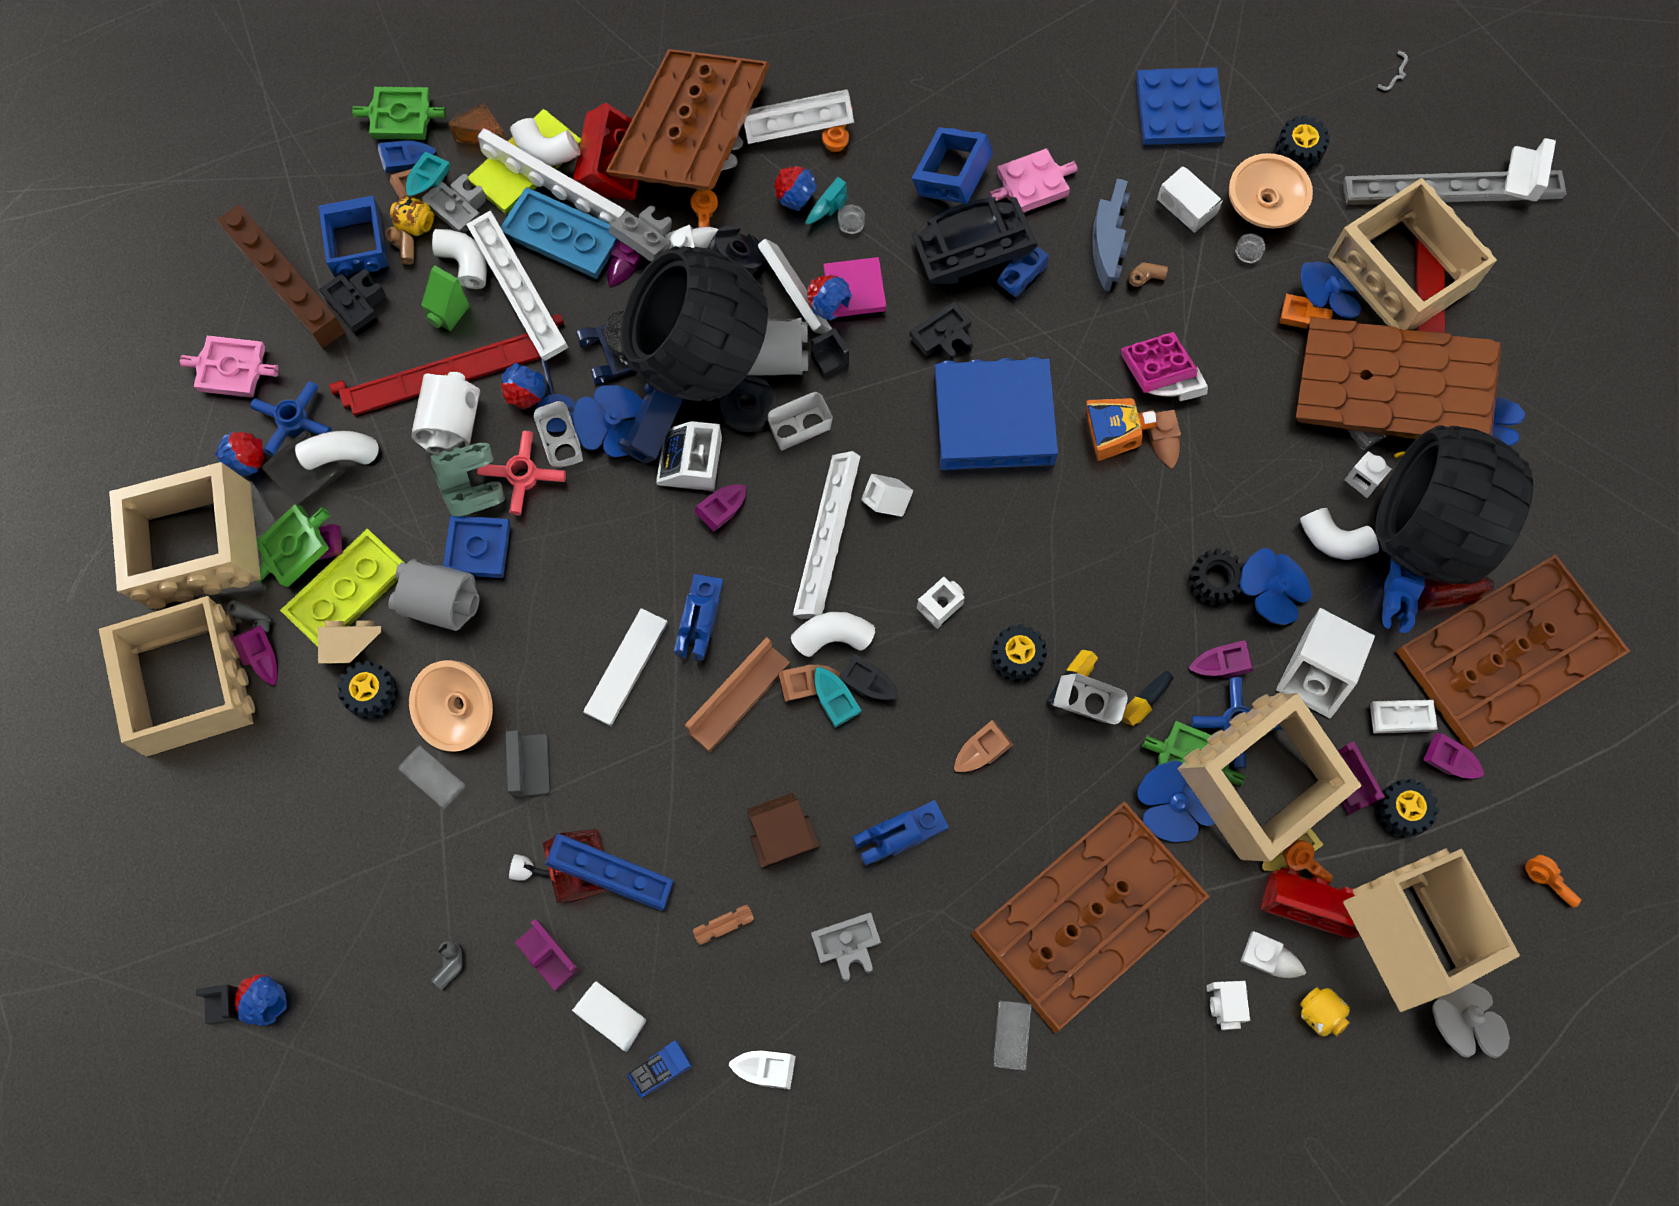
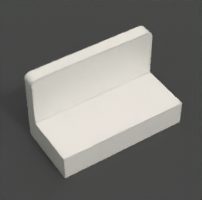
[1504,138,1556,202]

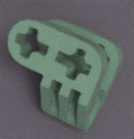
[430,443,505,517]

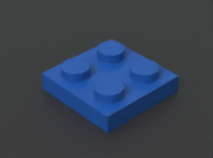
[443,515,511,578]

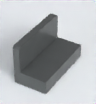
[506,730,550,798]

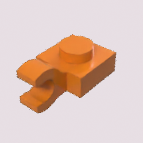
[1279,294,1333,329]

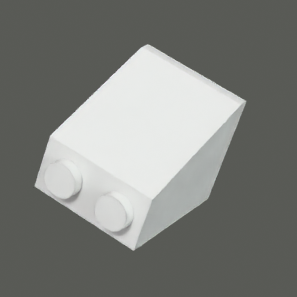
[1276,608,1375,719]

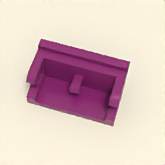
[1337,741,1385,816]

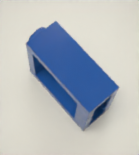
[912,127,993,204]
[318,196,389,277]

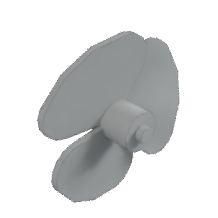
[1432,983,1510,1058]

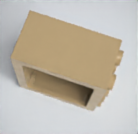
[1328,178,1497,330]
[109,462,261,609]
[99,596,255,757]
[1177,692,1361,862]
[1343,848,1520,1012]

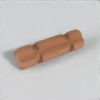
[693,905,754,945]

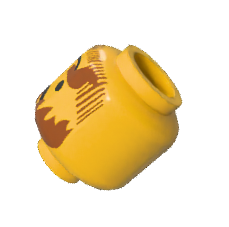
[390,196,434,236]

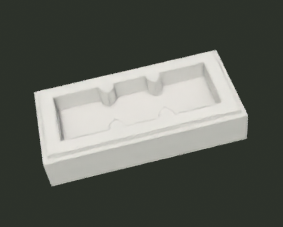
[1370,700,1437,733]

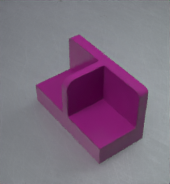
[515,918,581,992]

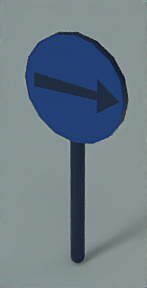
[536,358,576,433]

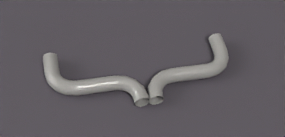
[1377,50,1408,91]

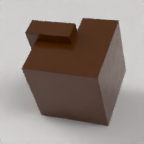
[747,792,819,868]

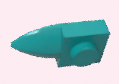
[406,151,450,197]
[805,177,848,225]
[815,667,861,728]

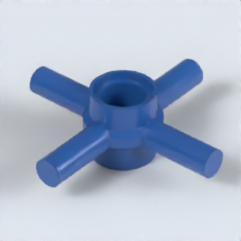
[250,381,332,456]
[1191,677,1283,769]

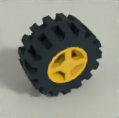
[1276,115,1330,169]
[992,624,1047,682]
[337,661,397,719]
[1376,779,1439,837]

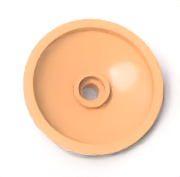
[1229,154,1313,229]
[409,660,493,752]

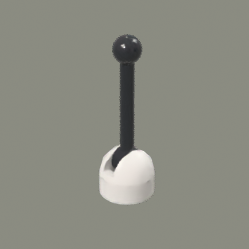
[509,854,586,886]

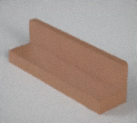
[685,637,791,753]

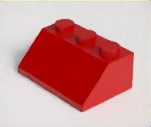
[573,102,639,200]
[1260,867,1360,939]

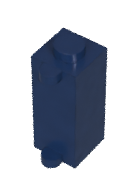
[618,384,683,464]

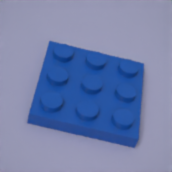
[1136,68,1226,145]

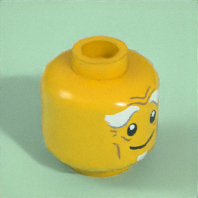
[1300,987,1350,1037]

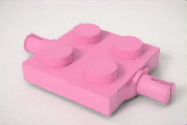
[988,149,1077,212]
[180,336,279,398]

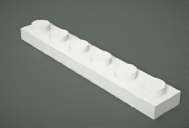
[478,128,625,224]
[466,211,569,361]
[793,451,860,620]

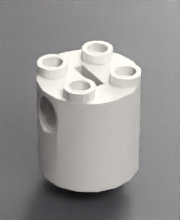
[412,372,480,455]

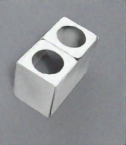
[1157,167,1222,233]
[768,392,833,451]
[534,402,583,470]
[1053,674,1127,724]
[572,981,647,1053]

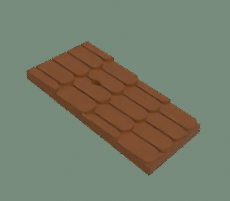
[606,49,769,191]
[1296,317,1502,439]
[1396,554,1630,750]
[971,801,1210,1033]

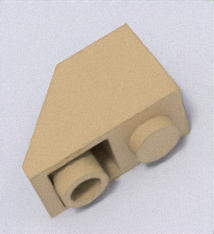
[318,621,381,664]

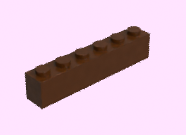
[216,204,345,349]

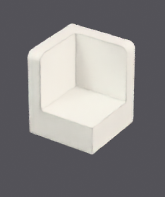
[861,474,913,516]

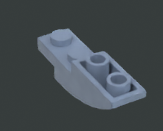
[1092,178,1130,292]

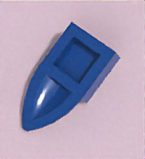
[378,141,436,173]

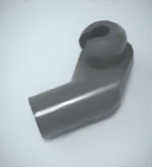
[227,600,272,634]
[431,940,463,990]

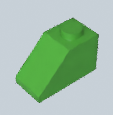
[421,265,470,331]

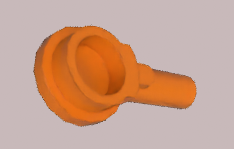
[822,106,853,152]
[691,190,718,228]
[1283,840,1333,883]
[1525,855,1582,908]

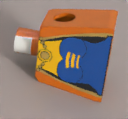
[1086,398,1157,461]

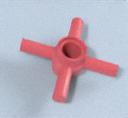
[477,431,566,515]

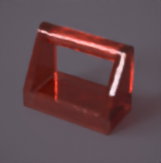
[1418,576,1494,611]
[543,829,609,903]

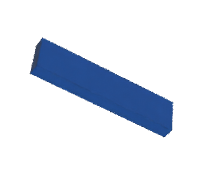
[545,834,674,911]

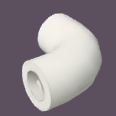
[510,118,581,166]
[432,229,487,289]
[295,431,379,470]
[1300,508,1379,560]
[791,612,875,657]

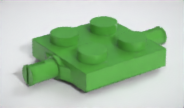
[352,87,447,140]
[256,504,331,587]
[1142,721,1246,787]

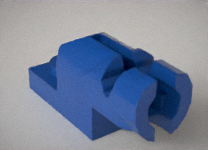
[1382,557,1425,633]
[674,574,724,661]
[852,800,949,865]

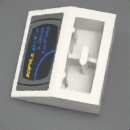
[656,421,722,491]

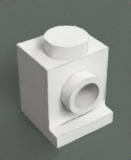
[1344,451,1392,498]
[917,577,965,629]
[1207,981,1250,1030]

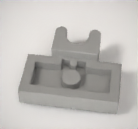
[421,174,486,233]
[609,206,672,262]
[811,912,881,982]

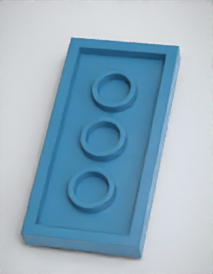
[501,187,619,279]

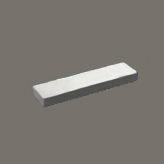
[758,239,832,335]
[583,608,668,727]

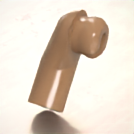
[385,227,414,265]
[1128,262,1168,286]

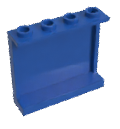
[934,357,1058,470]

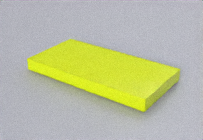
[468,109,581,215]
[280,528,404,647]

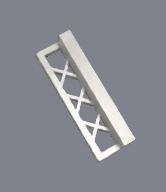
[744,89,854,144]

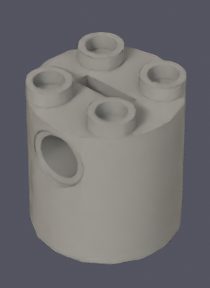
[746,318,808,376]
[388,558,479,631]

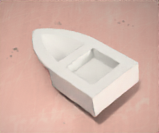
[665,225,718,249]
[1148,367,1208,401]
[1240,931,1306,978]
[729,1051,796,1090]

